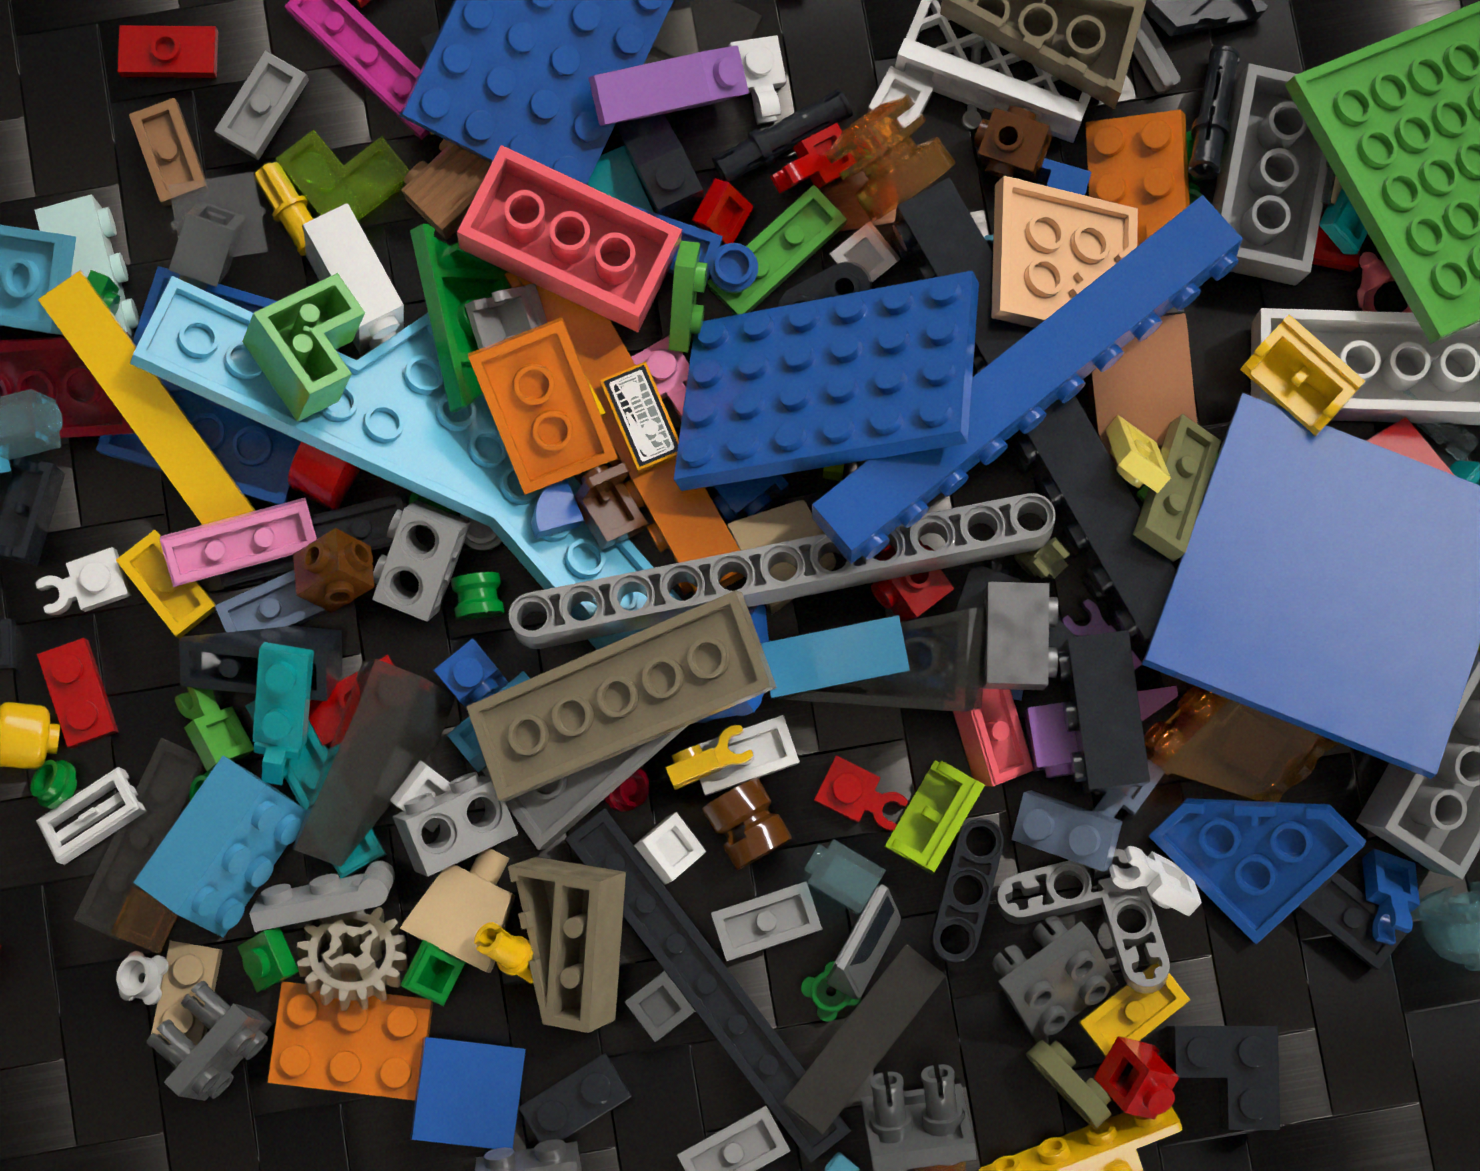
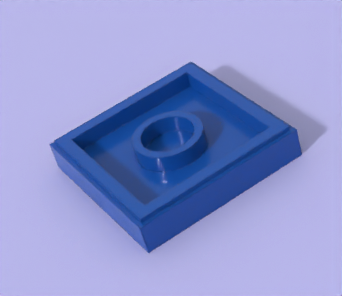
[410,1037,526,1149]

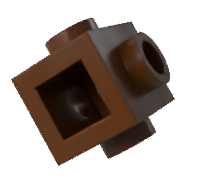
[974,106,1053,181]
[293,528,374,613]

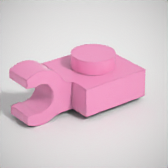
[631,335,689,422]

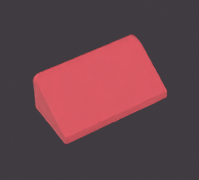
[948,681,1034,787]

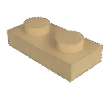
[151,941,223,1045]

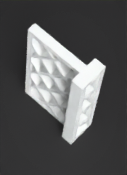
[895,0,1091,143]

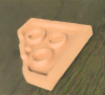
[991,176,1138,328]

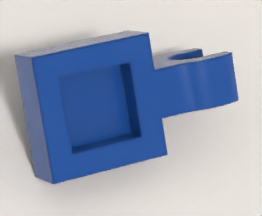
[1362,849,1420,945]

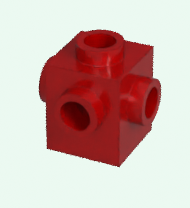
[871,540,954,621]

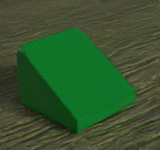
[400,940,465,1006]

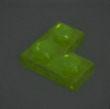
[276,129,410,221]

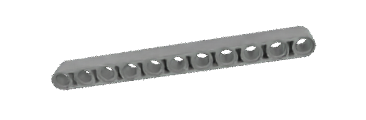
[509,493,1055,649]

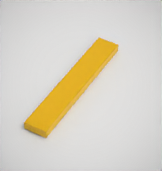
[38,270,255,525]

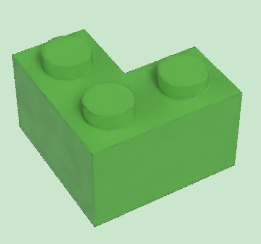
[242,273,365,422]

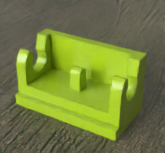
[884,760,985,875]

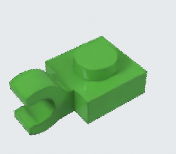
[175,687,254,771]

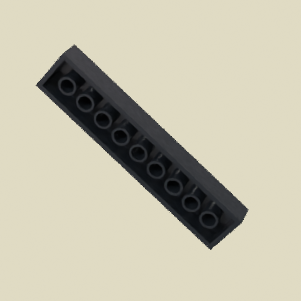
[890,177,1176,652]

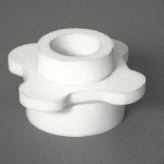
[116,951,168,1005]

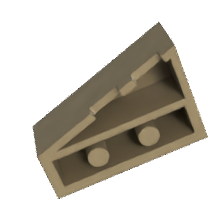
[508,857,626,1033]

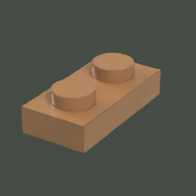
[129,98,210,207]

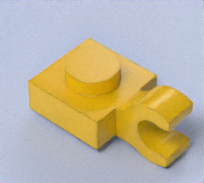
[665,725,754,790]

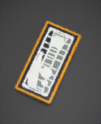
[600,361,679,473]

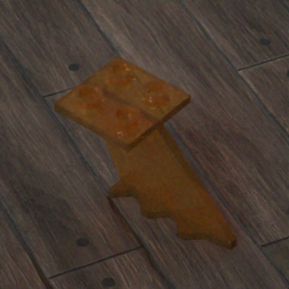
[1144,686,1341,802]

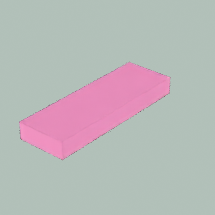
[160,498,317,587]

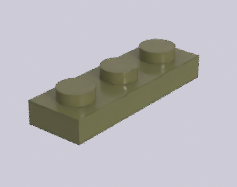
[1133,414,1221,561]

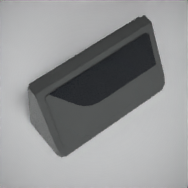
[826,884,901,1000]

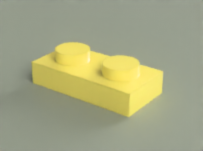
[1105,415,1171,493]

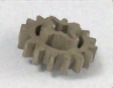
[297,907,408,1011]

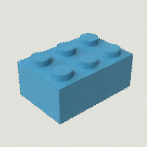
[134,755,310,937]

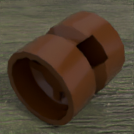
[702,777,793,870]

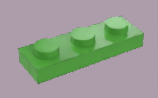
[707,185,847,315]

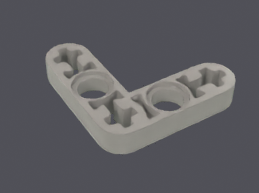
[997,849,1170,994]

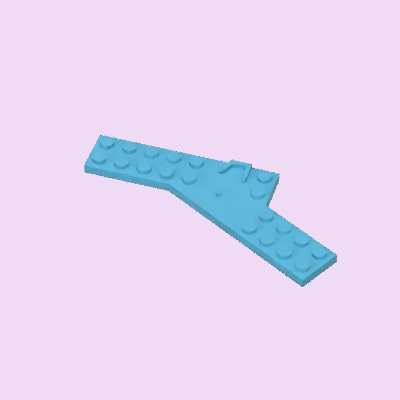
[130,276,683,650]

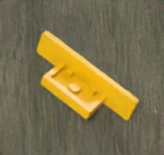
[979,1106,1182,1171]

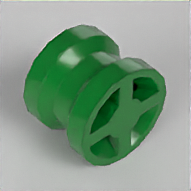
[451,572,505,620]

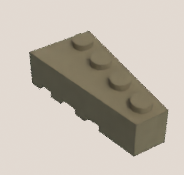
[940,0,1146,109]

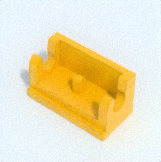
[1240,314,1365,436]

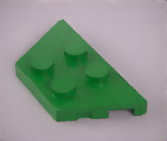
[410,224,510,412]

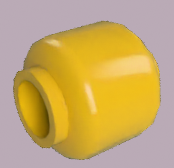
[0,702,60,770]

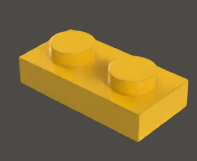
[116,530,216,639]
[1078,963,1190,1057]

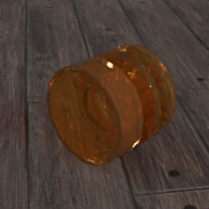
[824,94,956,222]

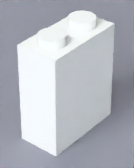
[303,203,404,355]

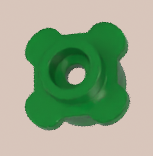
[801,961,861,1022]

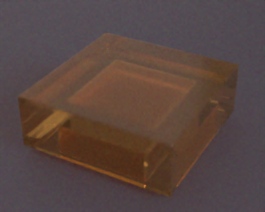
[111,887,178,954]

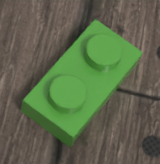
[668,241,708,353]

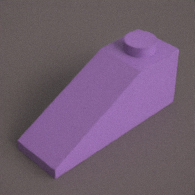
[588,45,749,126]
[1023,686,1178,778]

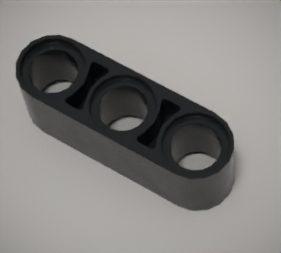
[930,818,1004,963]

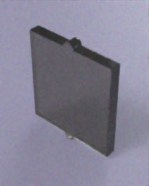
[652,0,763,58]

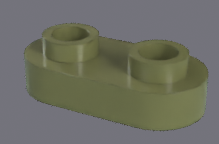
[1026,1040,1112,1129]

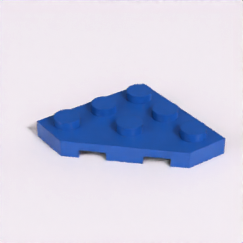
[1149,798,1366,944]

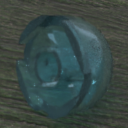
[1418,882,1480,971]

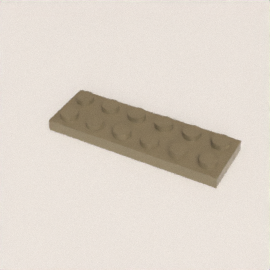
[466,590,777,801]

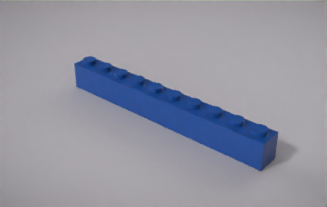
[812,195,1243,564]

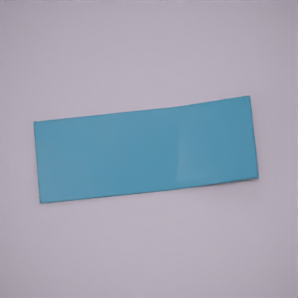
[761,615,910,698]

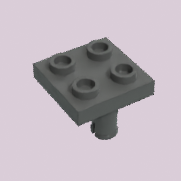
[992,916,1118,1043]
[147,981,273,1101]
[861,1064,977,1171]

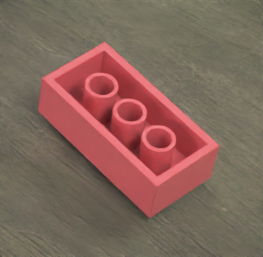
[457,145,682,332]

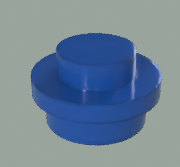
[709,243,758,293]

